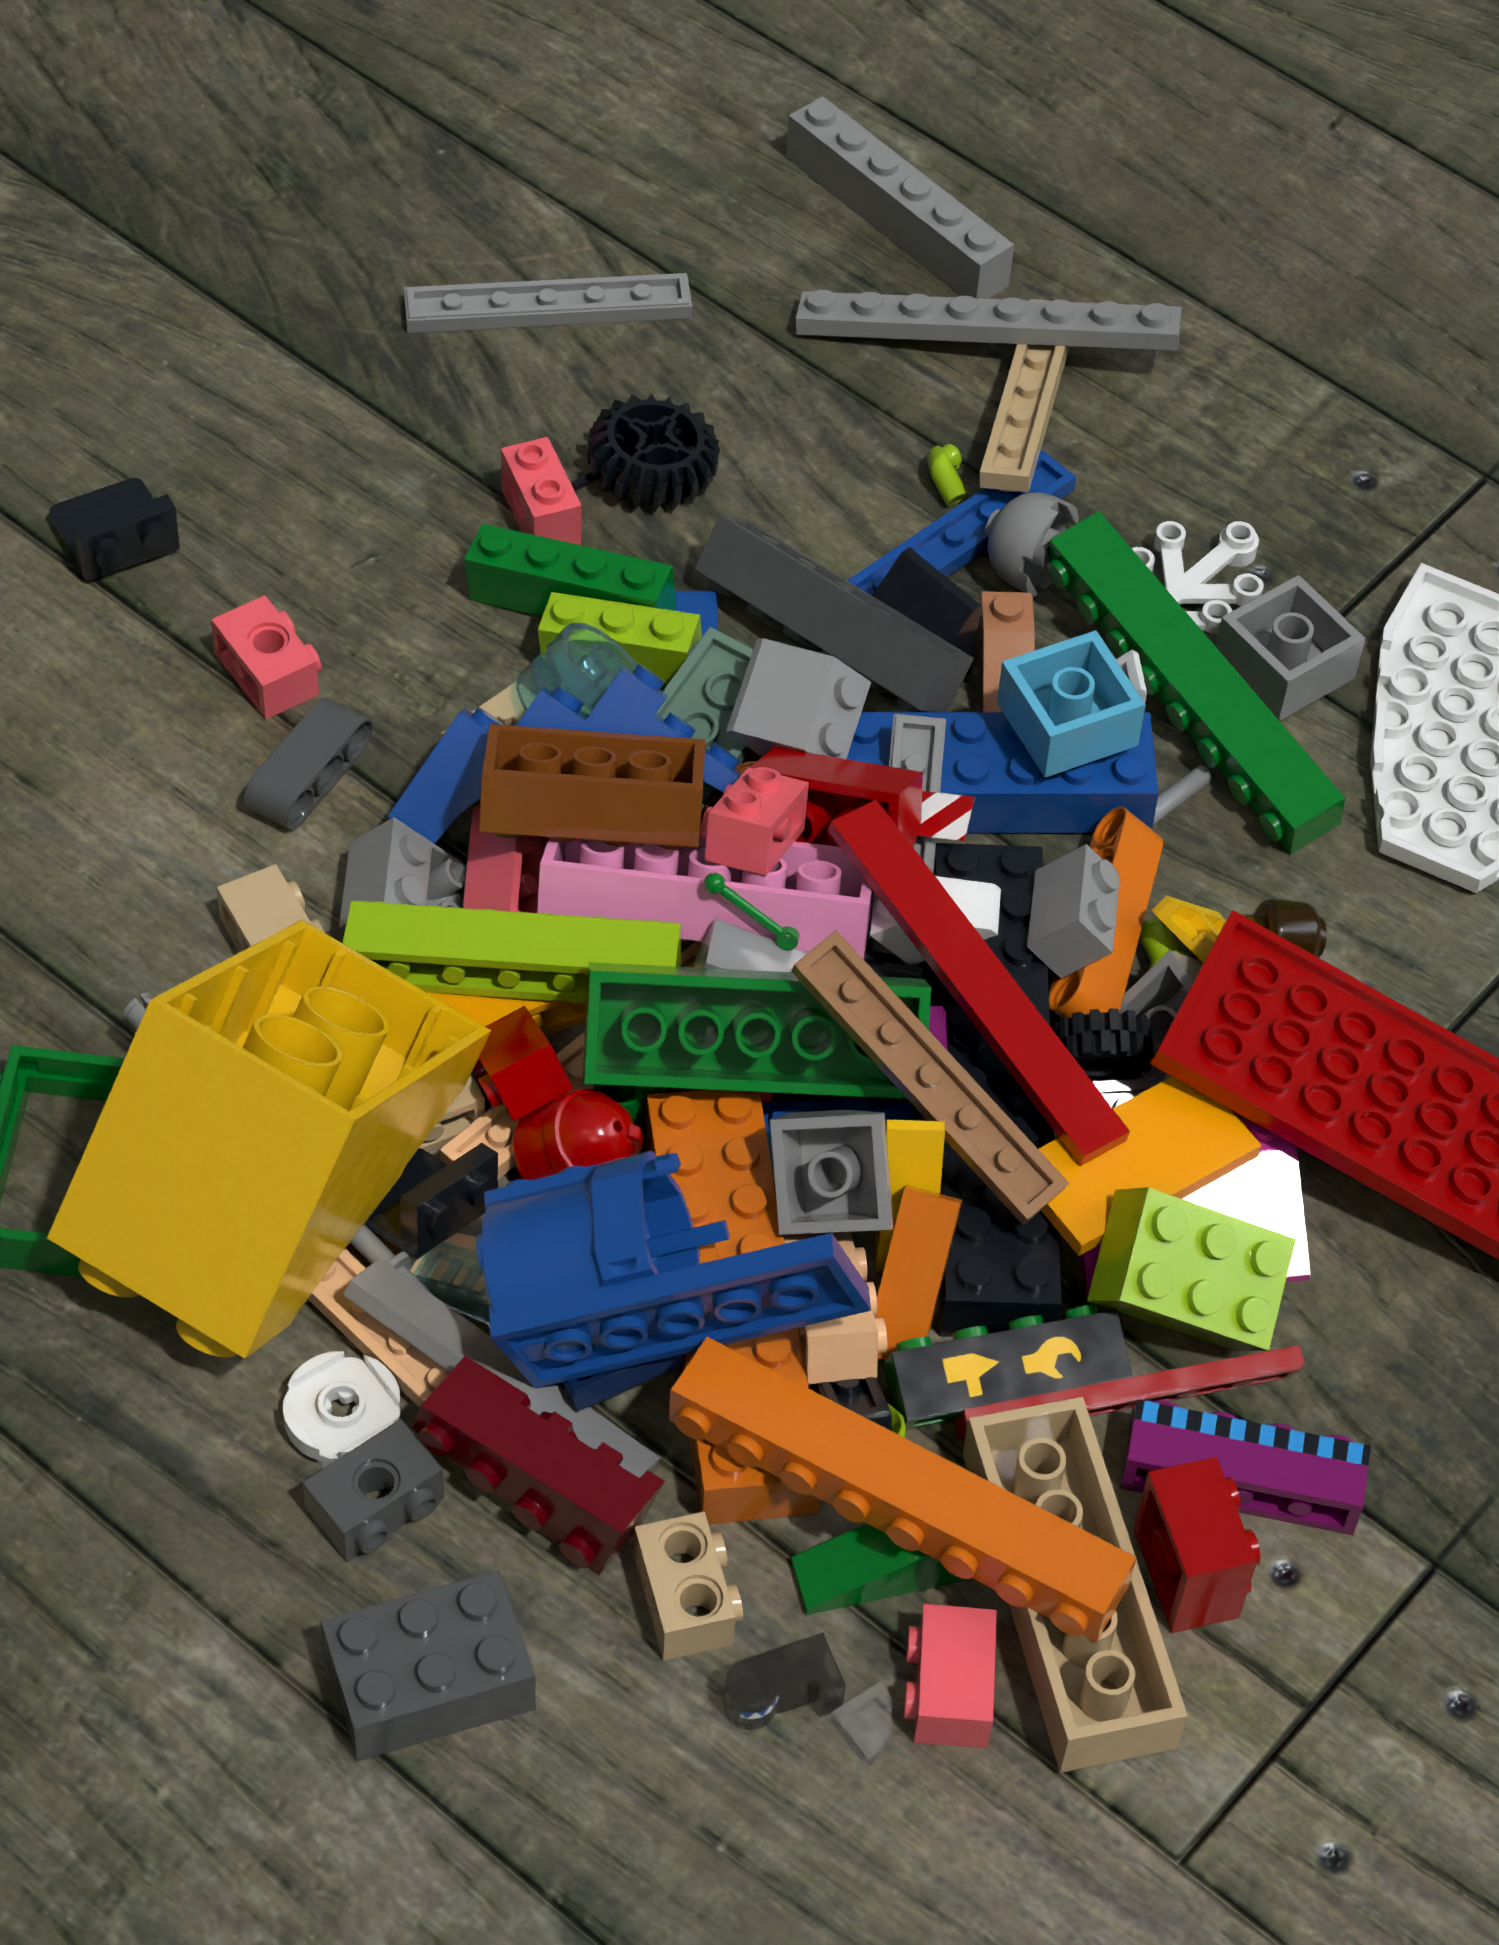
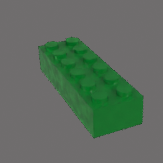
[583,962,931,1099]

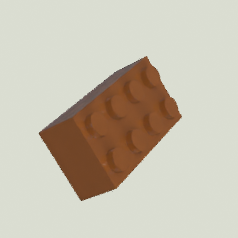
[479,724,705,850]

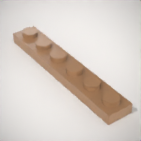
[791,930,1069,1226]

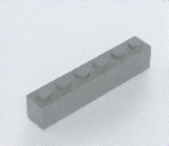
[786,96,1014,299]

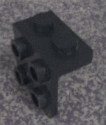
[49,478,180,582]
[364,1143,498,1259]

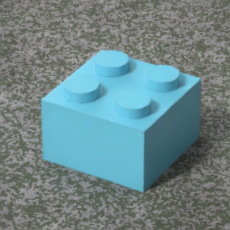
[997,630,1146,778]

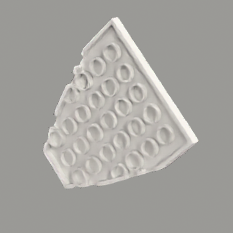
[1370,563,1499,893]

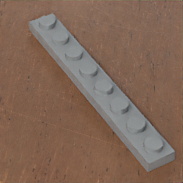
[796,290,1182,351]

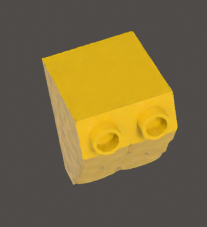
[47,920,491,1359]

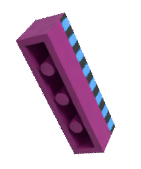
[1120,1399,1371,1535]

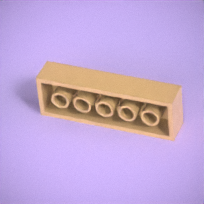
[962,1397,1188,1773]

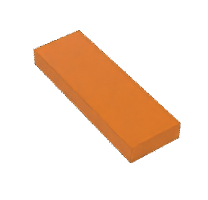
[874,1185,962,1360]

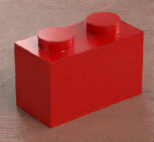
[472,1005,573,1121]

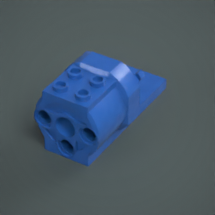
[476,1151,871,1388]

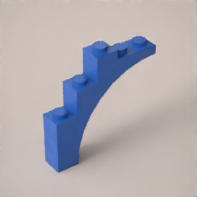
[387,664,743,844]

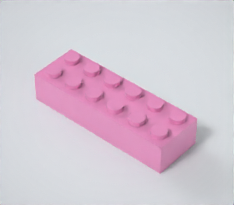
[537,835,874,960]

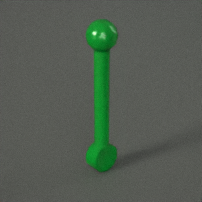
[704,873,800,950]

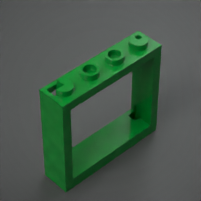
[0,1045,125,1277]

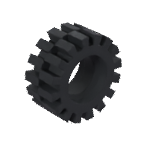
[1053,1008,1154,1081]

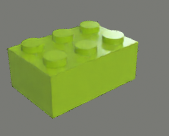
[1087,1187,1296,1351]

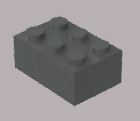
[321,1570,536,1762]

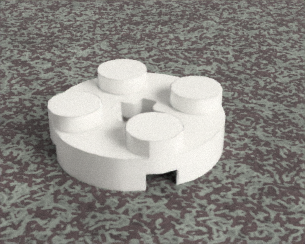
[283,1351,400,1468]

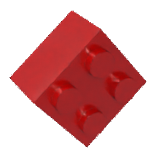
[1133,1457,1261,1634]

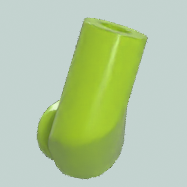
[927,444,969,507]

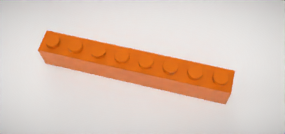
[669,1337,1137,1643]

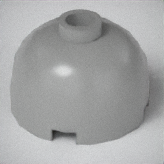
[985,492,1079,597]

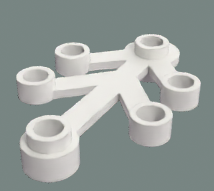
[1132,521,1264,634]

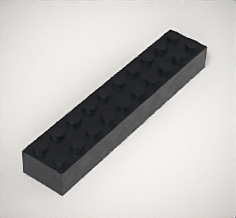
[932,843,1062,1337]

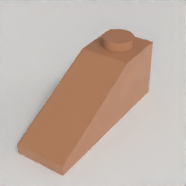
[976,591,1035,712]

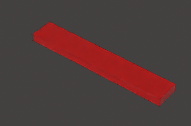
[954,1345,1305,1441]

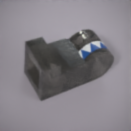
[723,1632,846,1730]

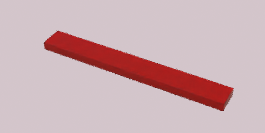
[829,799,1130,1166]

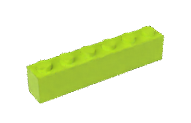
[343,901,681,1003]

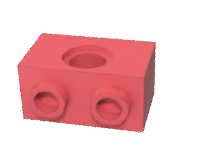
[501,437,582,545]
[211,595,322,720]

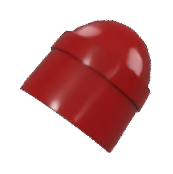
[513,1089,643,1180]

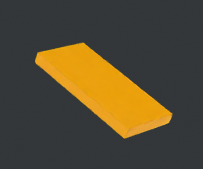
[1038,1076,1262,1256]

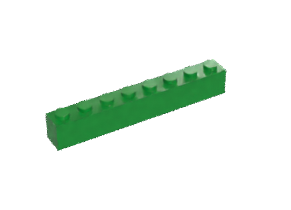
[1047,511,1345,855]

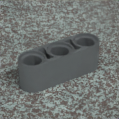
[244,697,373,830]

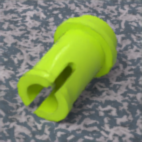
[1138,918,1188,970]

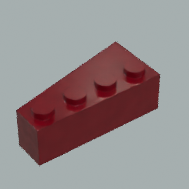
[412,1355,665,1576]

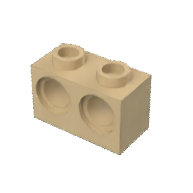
[633,1511,743,1661]

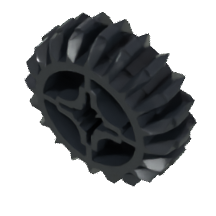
[586,393,720,512]

